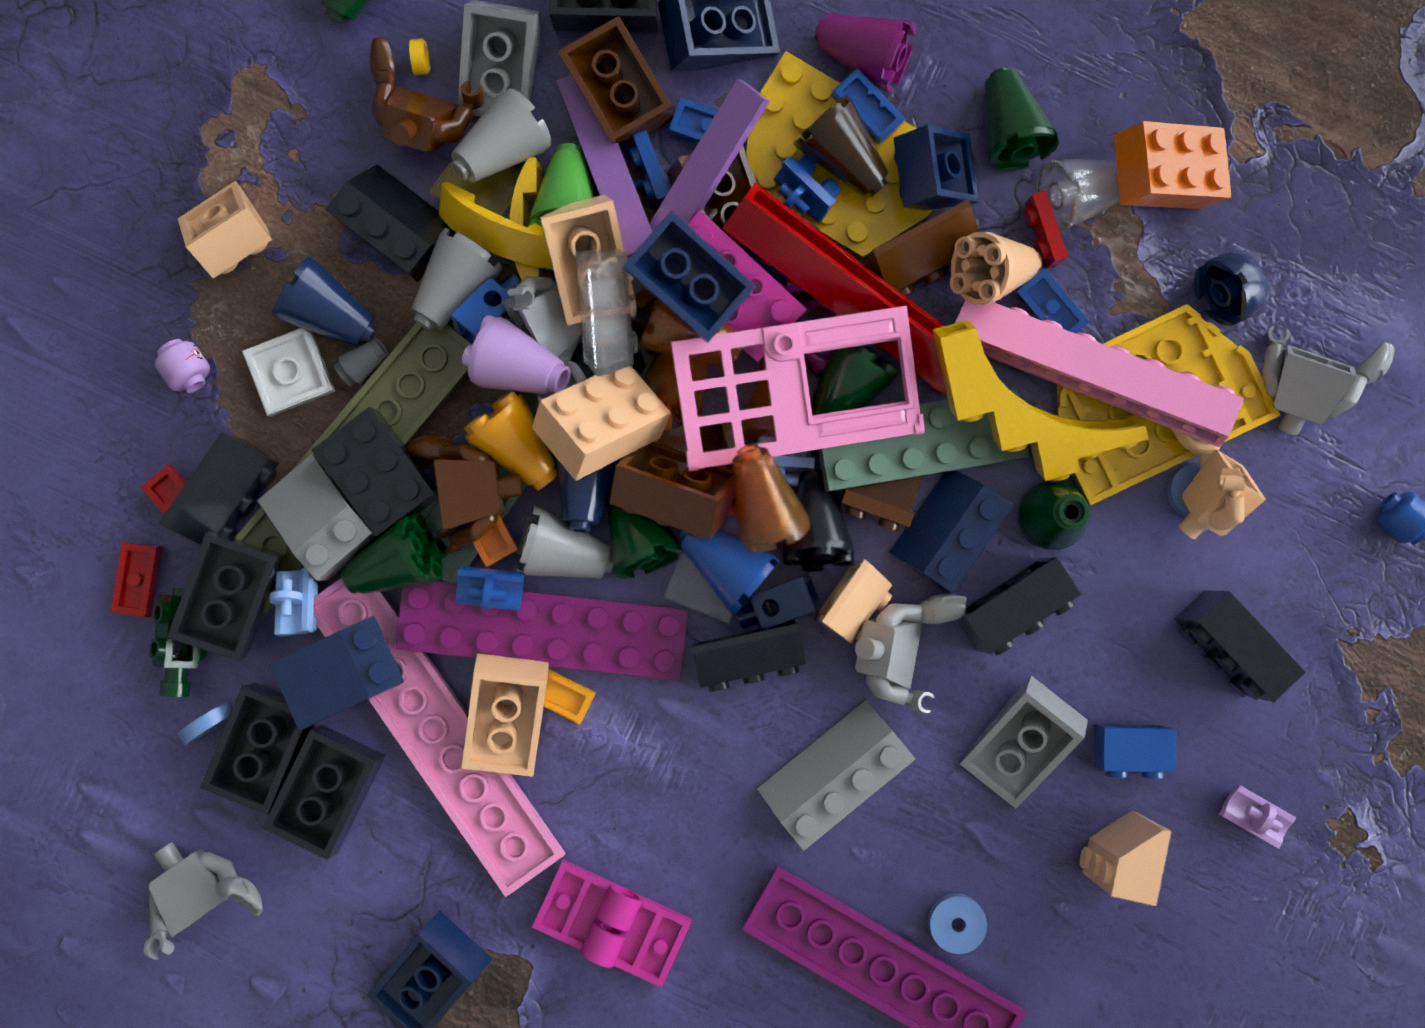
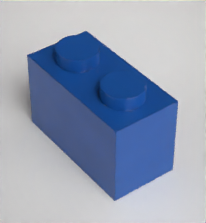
[1095,724,1176,779]

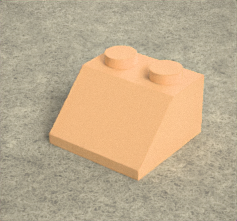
[178,180,272,279]

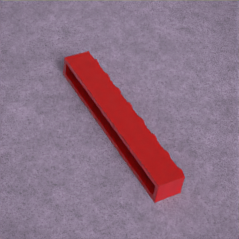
[722,183,947,397]

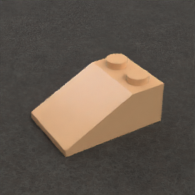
[814,560,892,644]
[461,653,549,777]

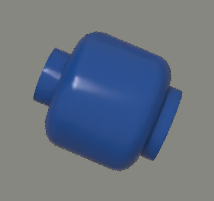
[1378,492,1425,544]

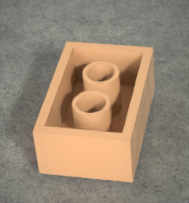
[532,361,671,481]

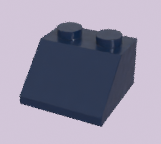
[893,124,979,211]

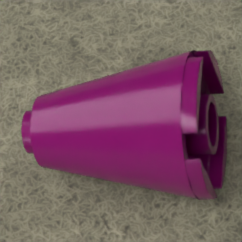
[814,14,916,92]

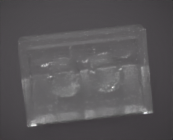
[576,249,638,376]

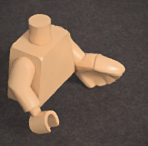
[1171,429,1266,539]

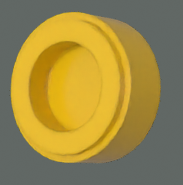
[409,38,430,76]

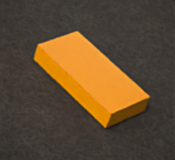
[543,668,597,725]

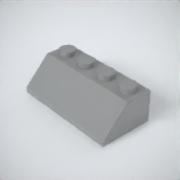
[757,699,915,851]

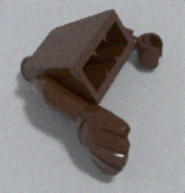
[369,37,484,152]
[407,433,523,554]

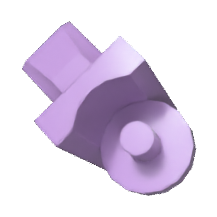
[1219,784,1296,849]

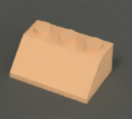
[540,195,637,326]
[1080,811,1171,906]

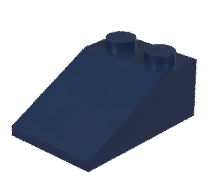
[658,0,780,71]
[269,616,404,731]
[367,911,493,1028]

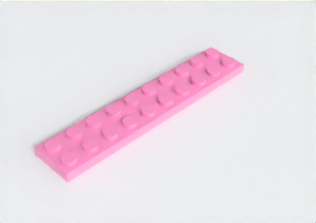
[313,578,565,897]

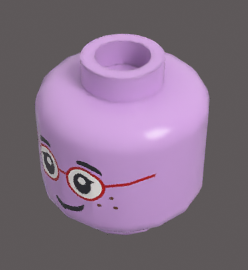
[155,339,210,393]

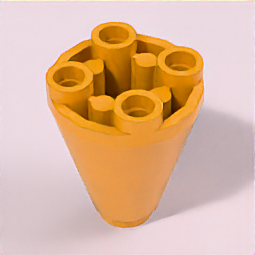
[464,391,558,491]

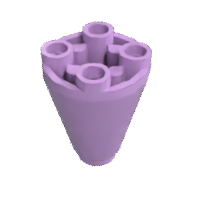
[462,315,570,395]

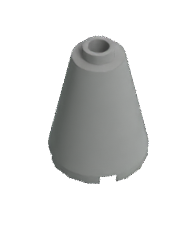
[451,89,551,183]
[411,228,503,331]
[513,505,613,579]

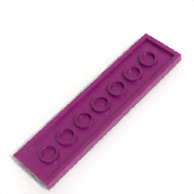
[395,581,688,680]
[742,865,1027,1028]

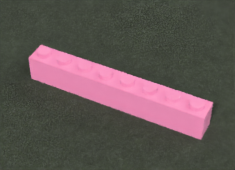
[955,300,1244,448]

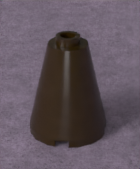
[793,94,889,197]

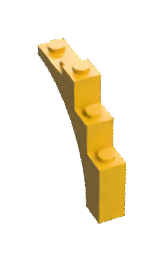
[933,320,1148,482]

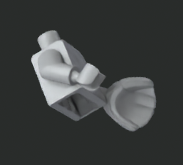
[502,276,587,401]
[1262,326,1395,435]
[855,593,967,713]
[144,842,263,961]

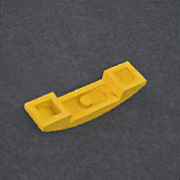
[510,157,545,280]
[439,181,553,270]

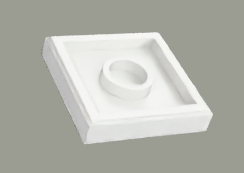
[242,328,336,417]

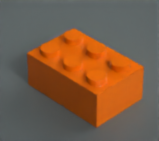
[1113,121,1231,209]

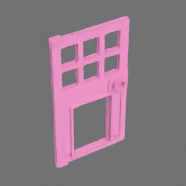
[671,306,925,472]

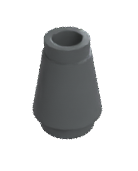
[334,338,389,387]

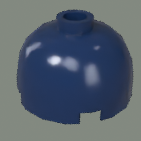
[1194,252,1268,326]

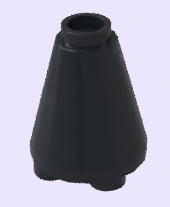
[783,470,854,572]

